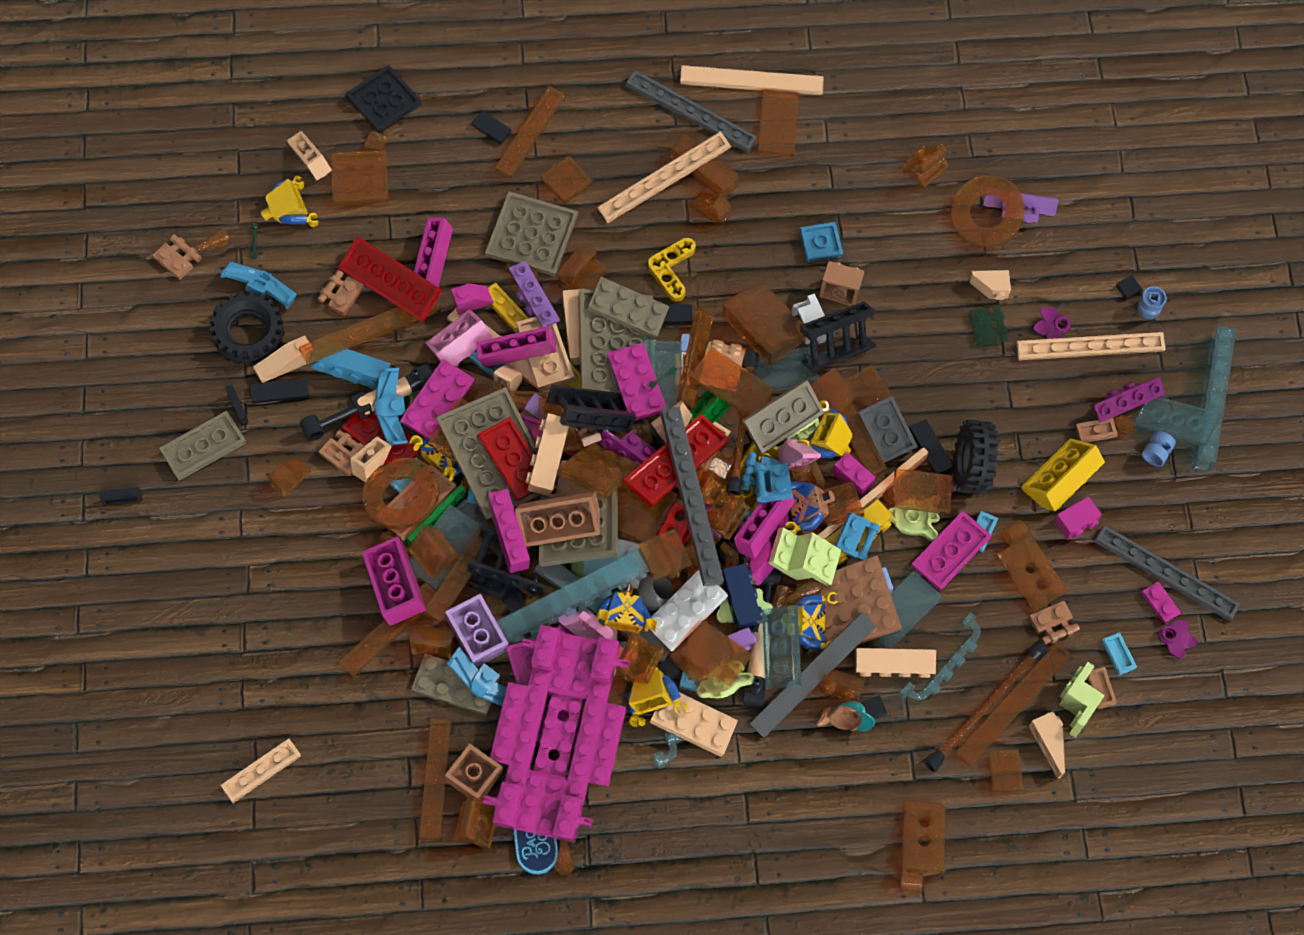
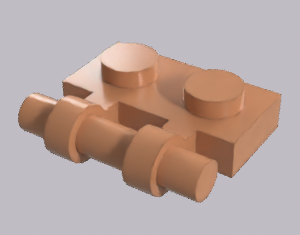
[153,234,202,280]
[317,270,364,316]
[319,430,365,476]
[1029,601,1080,645]

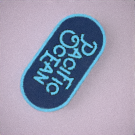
[514,830,558,875]

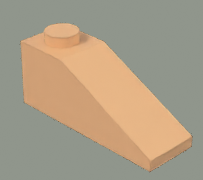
[287,131,332,180]
[253,336,314,383]
[1029,711,1065,779]

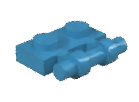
[741,452,781,495]

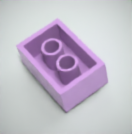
[445,594,508,667]

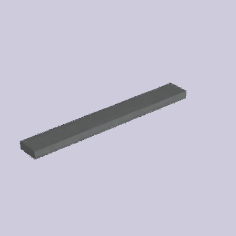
[625,70,757,153]
[1094,525,1241,621]
[534,564,671,663]
[749,612,876,738]

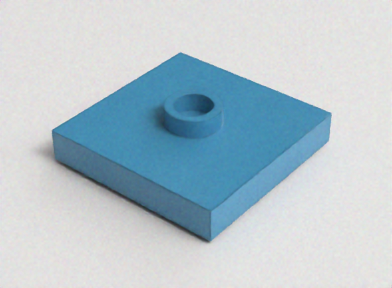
[799,222,843,262]

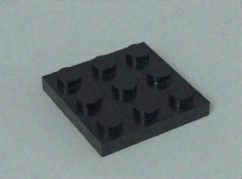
[346,65,422,134]

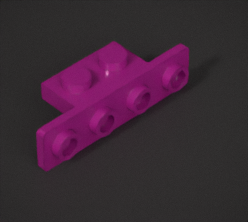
[1093,377,1165,422]
[598,430,657,471]

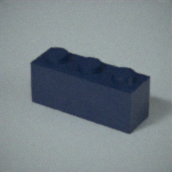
[722,564,763,630]

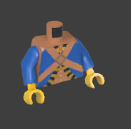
[786,481,835,535]

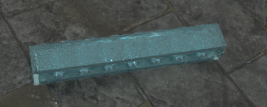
[1192,325,1236,471]
[497,548,650,643]

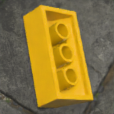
[1021,438,1105,511]

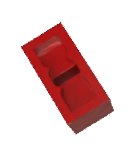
[657,502,690,551]

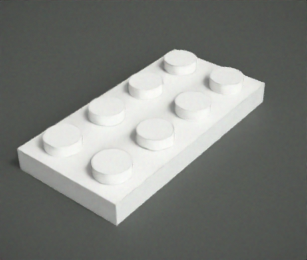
[649,570,728,651]

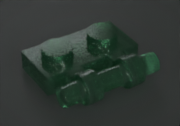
[968,306,1008,346]

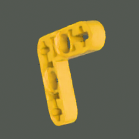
[648,238,695,302]

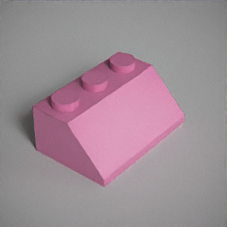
[426,309,493,367]

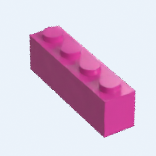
[414,217,453,287]
[476,326,557,368]
[734,487,795,559]
[488,489,530,573]

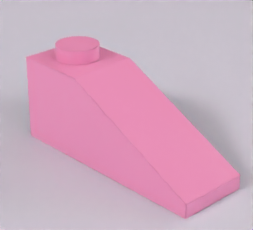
[778,440,821,470]

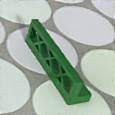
[688,388,733,424]
[400,484,466,550]

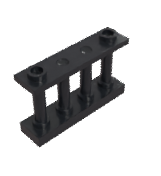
[799,301,876,372]
[546,385,636,433]
[467,522,544,595]

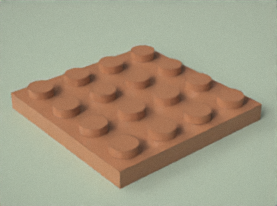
[804,556,902,645]

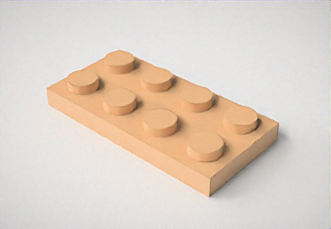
[516,317,575,390]
[649,693,738,757]

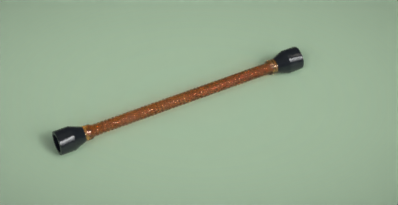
[725,351,759,498]
[924,640,1049,772]

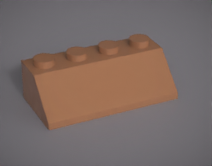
[515,491,600,547]

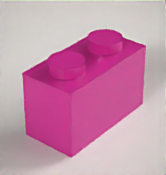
[832,452,876,499]
[1054,496,1102,540]

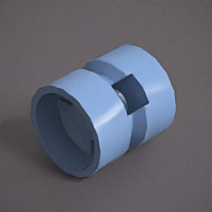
[1137,286,1167,319]
[1142,431,1176,467]

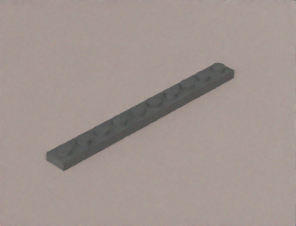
[660,407,724,587]

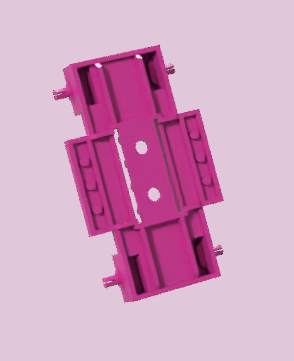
[483,625,629,843]

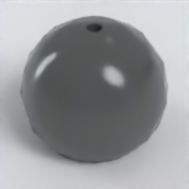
[635,573,674,612]

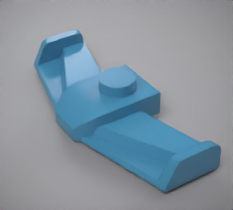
[220,261,296,310]
[374,368,408,446]
[447,647,507,706]

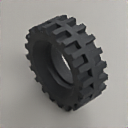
[210,291,285,366]
[952,419,999,494]

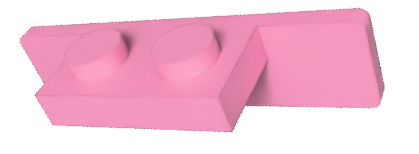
[558,606,629,669]

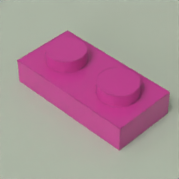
[1141,582,1181,625]

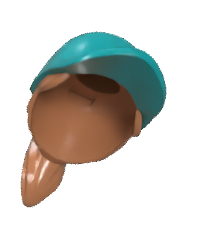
[816,701,875,732]

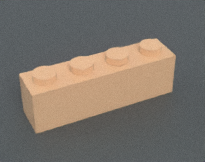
[562,289,580,365]
[525,413,569,497]
[854,648,936,678]

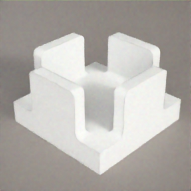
[791,294,826,344]

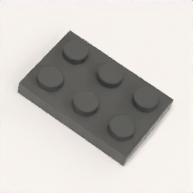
[858,396,918,464]

